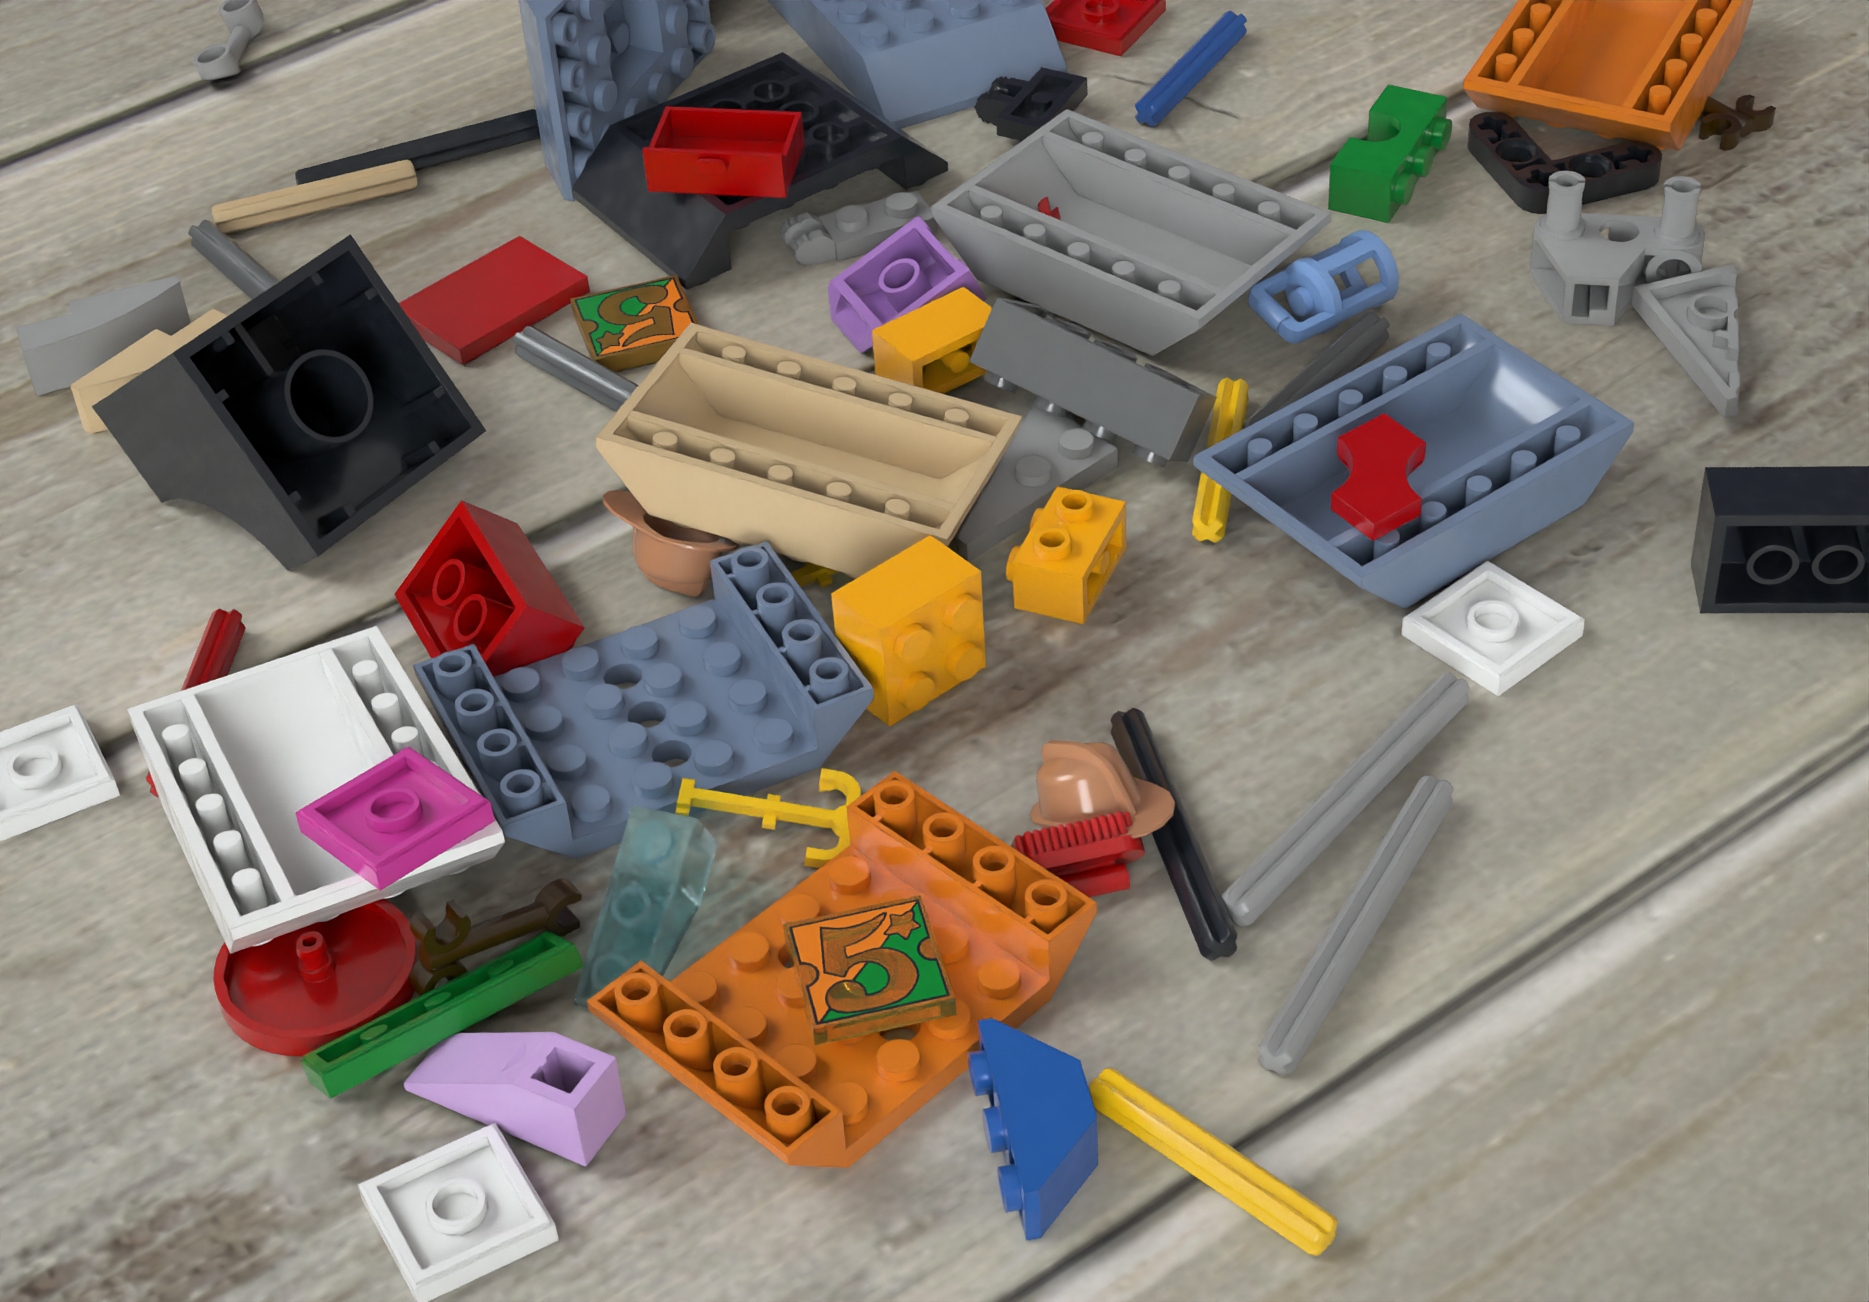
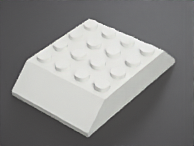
[127,626,505,954]

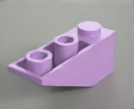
[404,1032,626,1167]

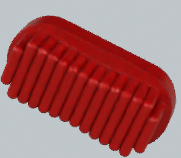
[1011,811,1145,898]

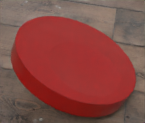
[213,898,419,1056]

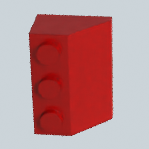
[394,500,585,677]

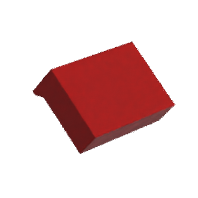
[642,106,805,198]

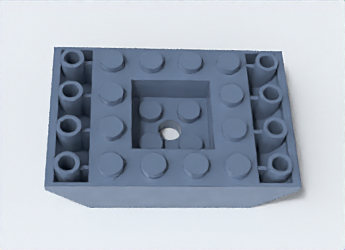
[518,0,716,202]

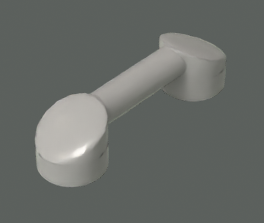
[193,0,264,80]

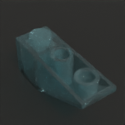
[573,805,718,1008]

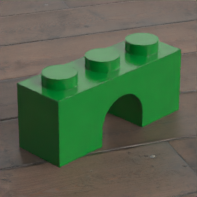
[1328,84,1452,223]

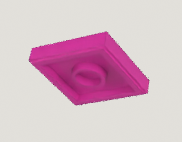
[295,747,495,891]

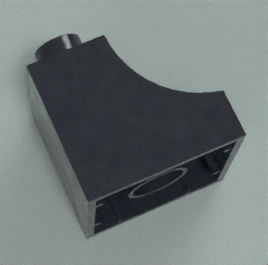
[92,234,486,571]

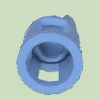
[1248,230,1399,344]

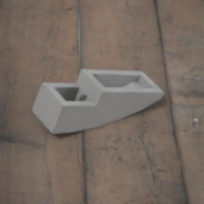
[16,275,191,396]

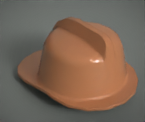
[602,490,740,597]
[1029,740,1175,840]

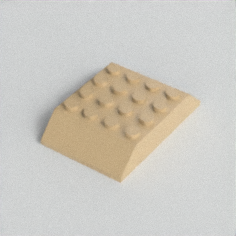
[595,323,1023,579]

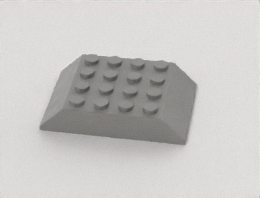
[931,109,1331,356]

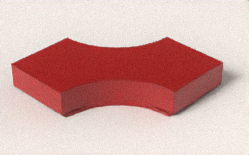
[1331,413,1426,541]

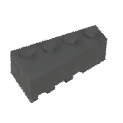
[969,297,1217,467]

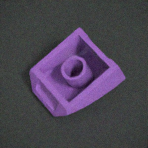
[828,216,987,353]

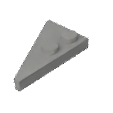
[1631,264,1740,418]
[956,404,1118,562]

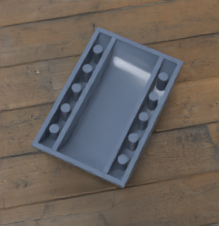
[767,0,1068,129]
[1193,313,1634,609]

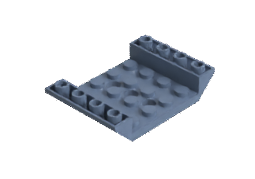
[413,541,874,859]

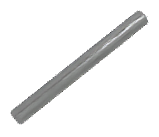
[1221,672,1470,927]
[1258,775,1454,1076]

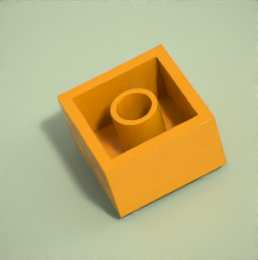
[831,535,986,727]

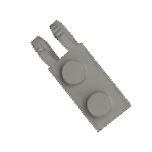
[780,190,937,266]

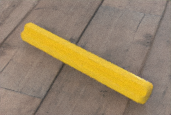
[1192,377,1249,543]
[1089,1068,1338,1256]

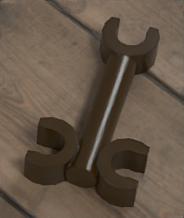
[1699,94,1776,151]
[409,878,582,996]

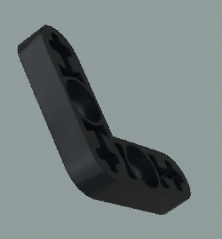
[1467,112,1662,214]

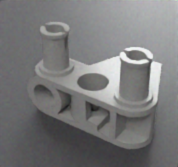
[1530,171,1705,326]

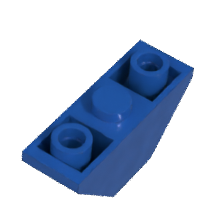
[968,1018,1098,1241]

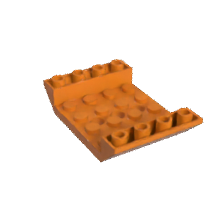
[587,771,1097,1168]

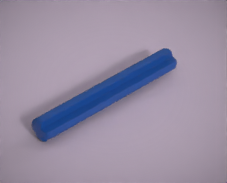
[1135,11,1247,127]

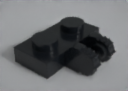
[974,67,1088,142]

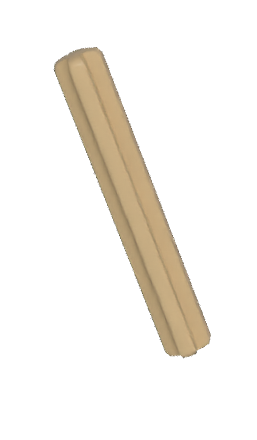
[212,160,417,234]

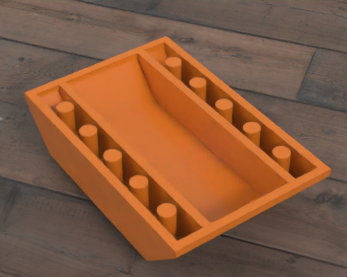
[1463,0,1754,151]

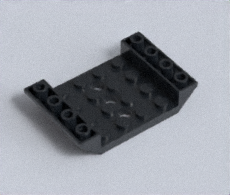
[572,52,948,290]

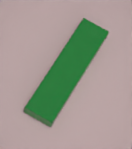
[300,931,584,1099]

